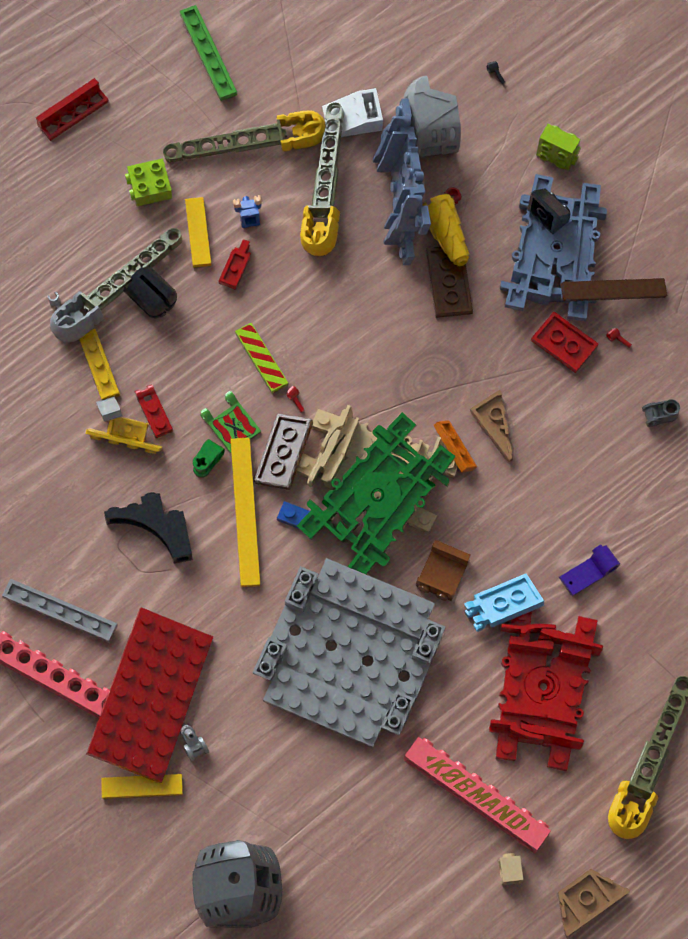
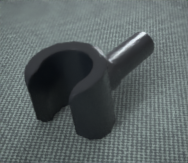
[486,61,506,85]

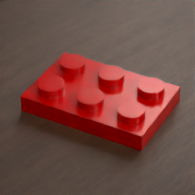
[531,312,599,373]

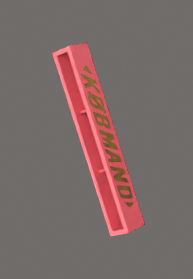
[404,737,551,854]

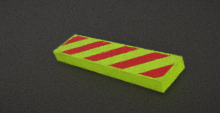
[235,323,288,394]

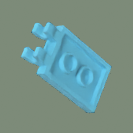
[464,574,544,632]

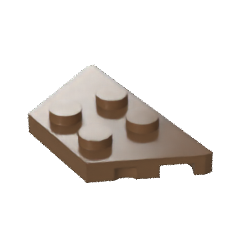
[557,869,630,938]

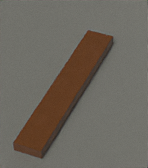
[560,278,668,302]

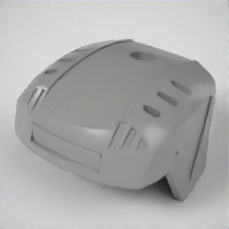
[404,76,461,159]

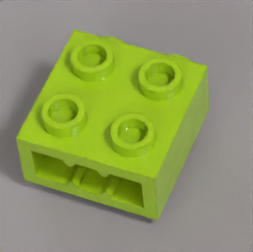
[536,124,581,171]
[125,158,172,207]

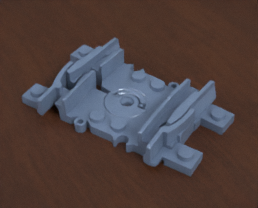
[373,99,431,265]
[500,174,607,321]

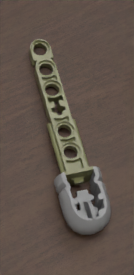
[50,228,182,342]

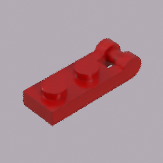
[134,384,173,438]

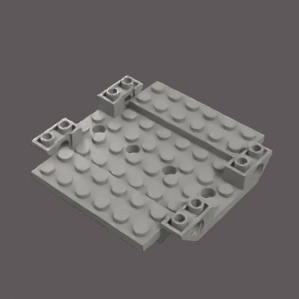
[253,558,446,748]

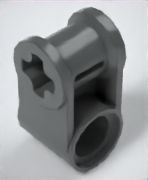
[642,399,680,427]

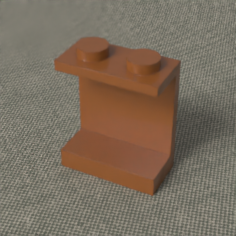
[416,540,471,601]

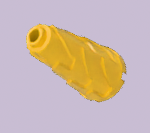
[422,194,470,266]

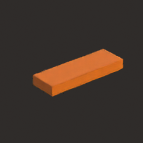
[433,420,477,473]

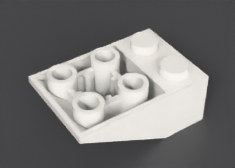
[322,88,383,137]

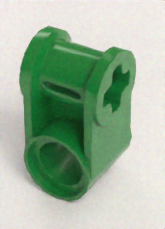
[193,439,225,477]

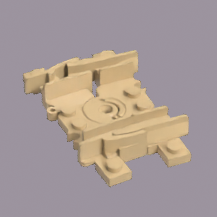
[296,405,458,534]

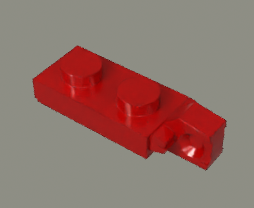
[219,239,251,290]

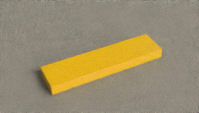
[185,197,211,268]
[79,329,120,400]
[101,774,183,799]

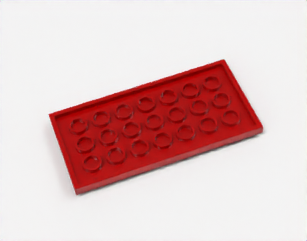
[86,607,213,783]

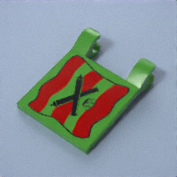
[201,391,261,453]

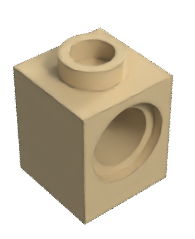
[498,853,523,886]

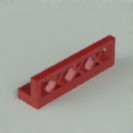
[36,78,109,141]

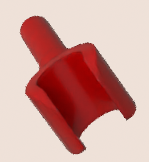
[606,328,632,348]
[287,386,305,412]

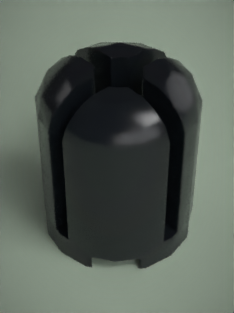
[123,265,177,319]

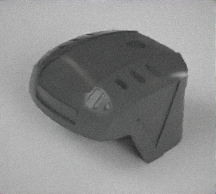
[192,840,283,928]

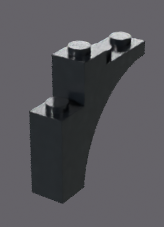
[104,492,193,564]

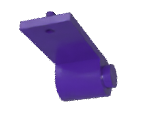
[559,545,620,596]

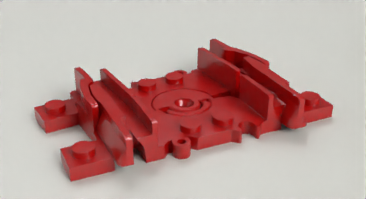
[489,611,603,771]

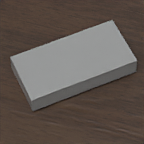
[96,396,122,422]

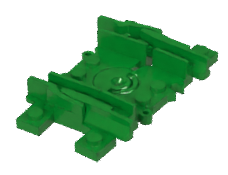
[297,412,456,575]

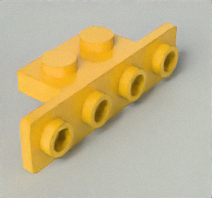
[85,417,163,454]

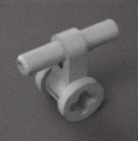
[181,724,209,762]

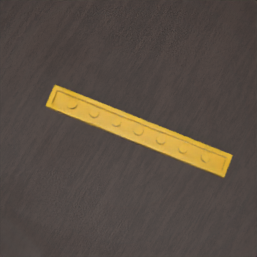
[230,438,260,587]

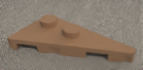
[470,390,513,462]

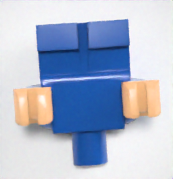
[233,195,262,228]

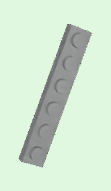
[2,579,118,643]

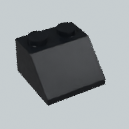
[527,188,571,234]

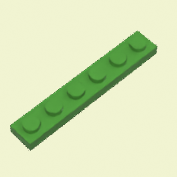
[180,5,237,101]

